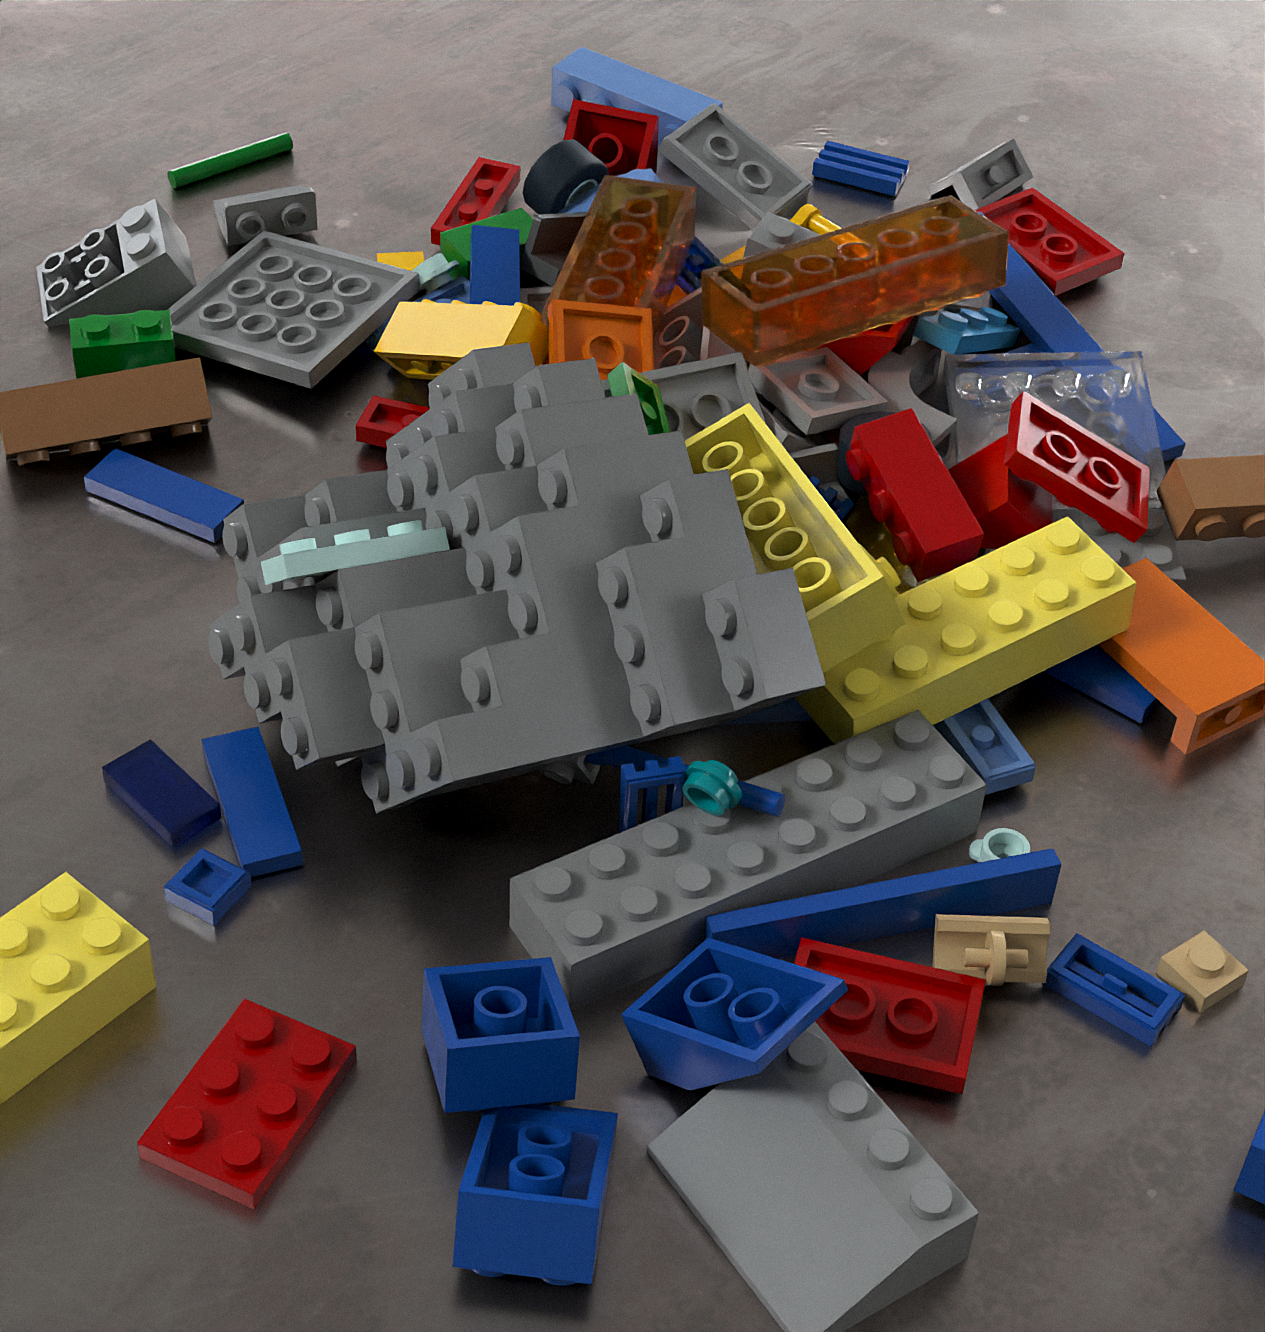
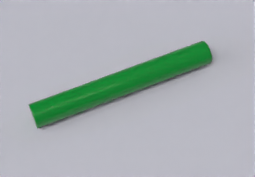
[167,132,293,188]

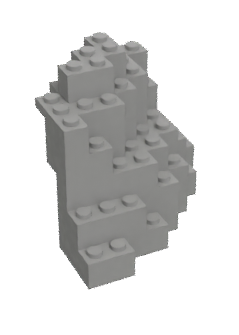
[208,343,826,813]

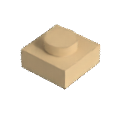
[1156,930,1249,1013]

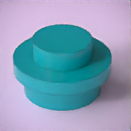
[682,760,742,816]

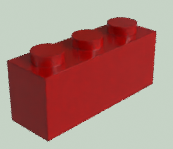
[846,408,984,582]

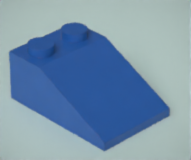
[621,938,848,1091]
[452,1104,618,1286]

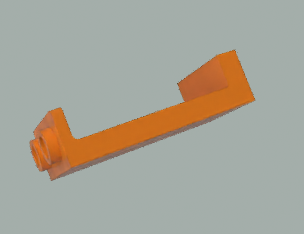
[1098,558,1265,755]

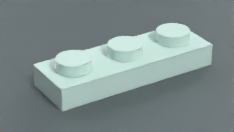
[261,520,450,585]

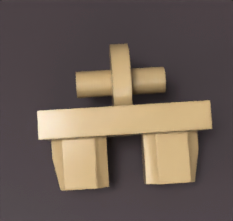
[932,914,1051,986]

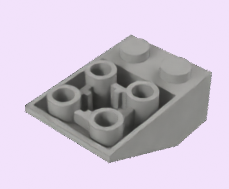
[36,198,197,327]

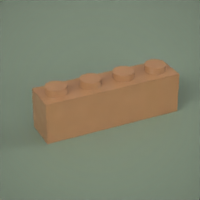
[0,357,213,466]
[1156,454,1265,541]

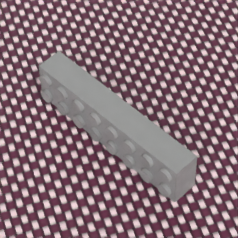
[509,710,987,1011]

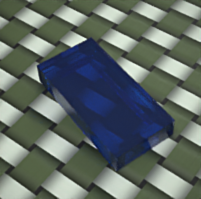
[102,739,222,847]

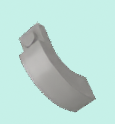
[867,339,957,464]

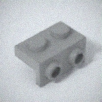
[213,185,318,246]

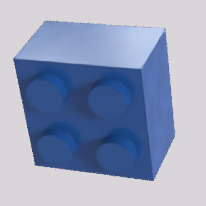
[422,957,580,1113]

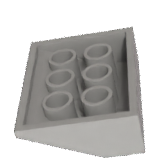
[647,1022,979,1332]

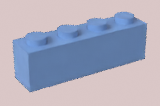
[551,46,723,148]

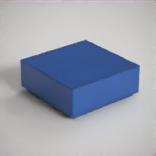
[163,848,252,926]

